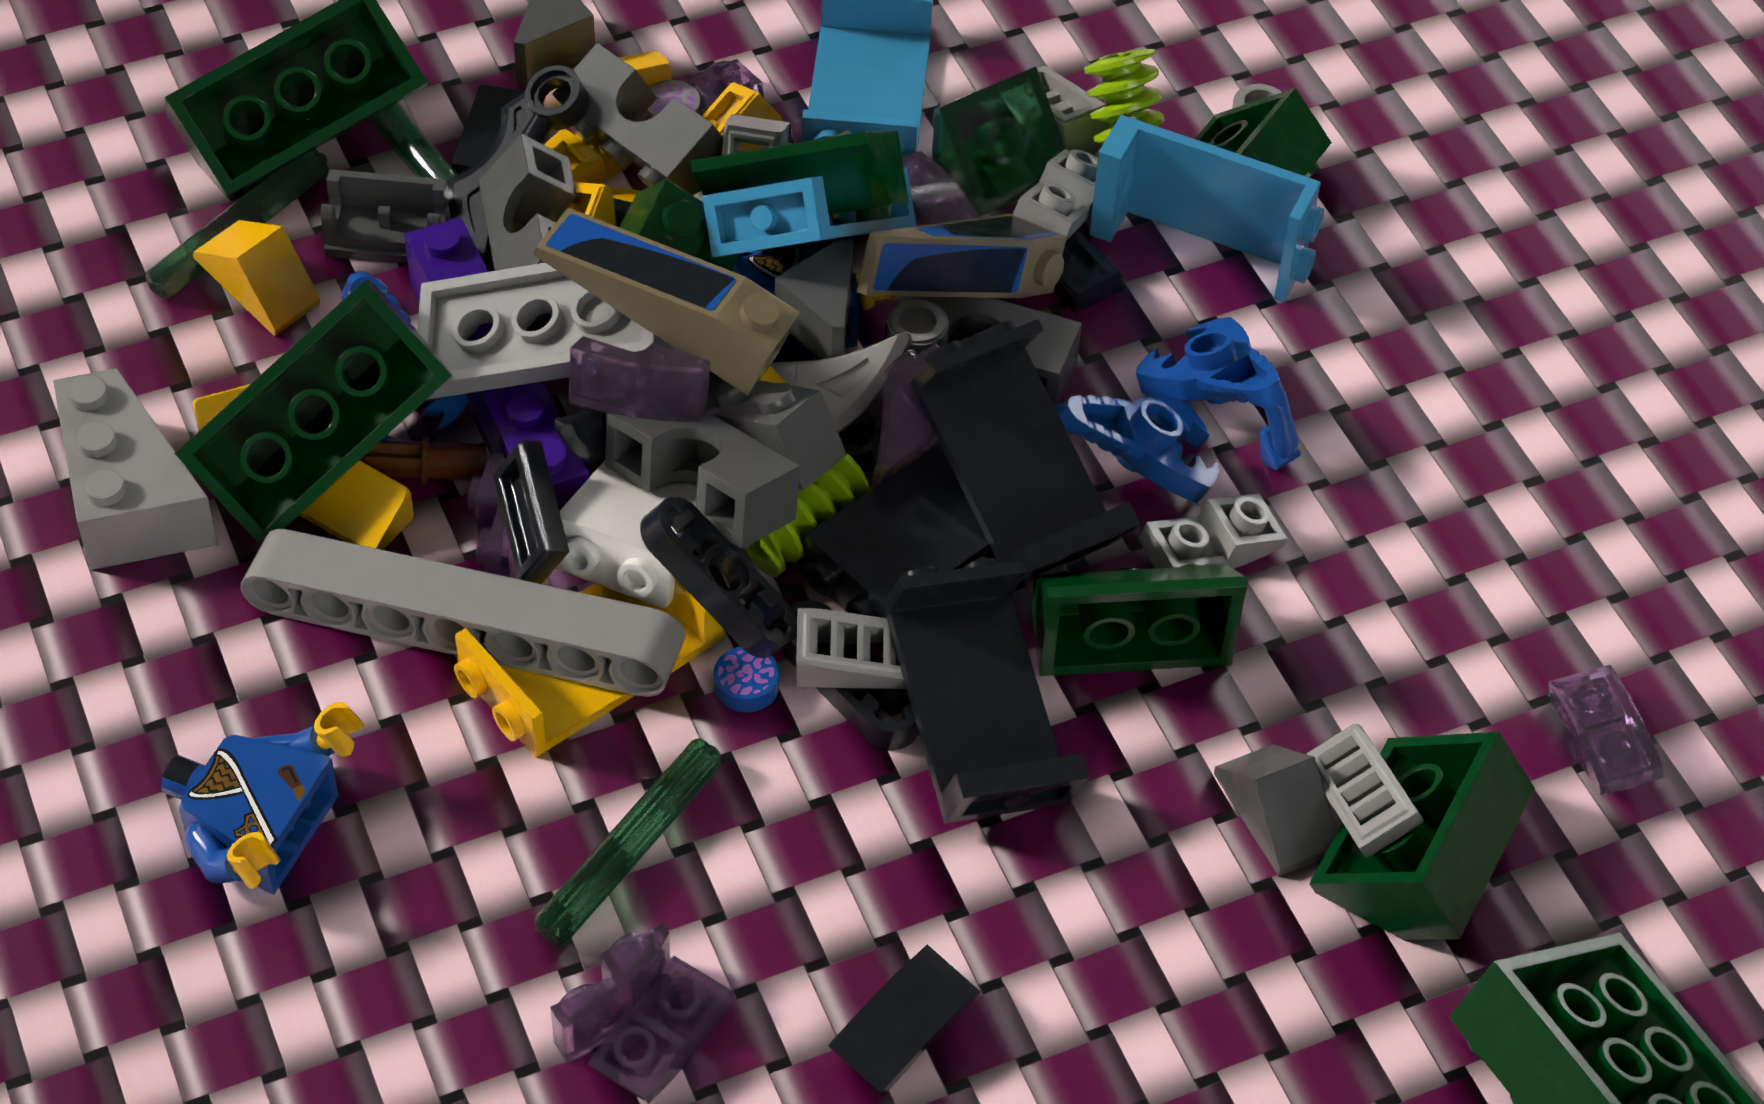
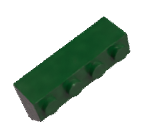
[165,0,428,199]
[174,280,453,545]

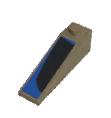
[533,208,800,396]
[856,214,1067,298]

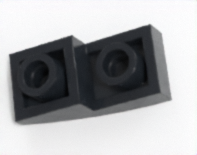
[828,944,981,1096]

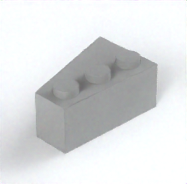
[53,368,218,570]

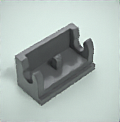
[321,169,451,264]

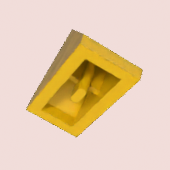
[193,220,320,337]

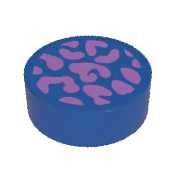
[714,647,779,713]

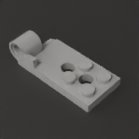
[417,263,699,400]

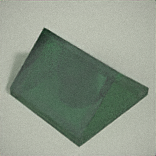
[931,67,1066,217]

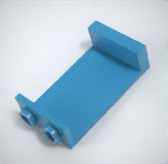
[802,0,933,168]
[1089,114,1324,303]
[702,168,916,257]

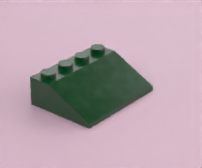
[1449,932,1764,1104]

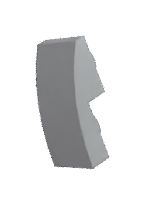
[1013,149,1098,240]
[1138,493,1288,569]

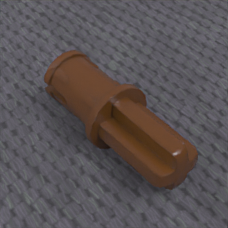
[360,435,486,485]

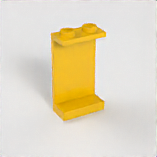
[454,578,726,757]

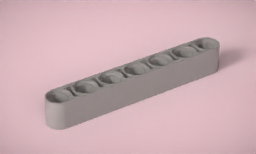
[240,529,686,697]

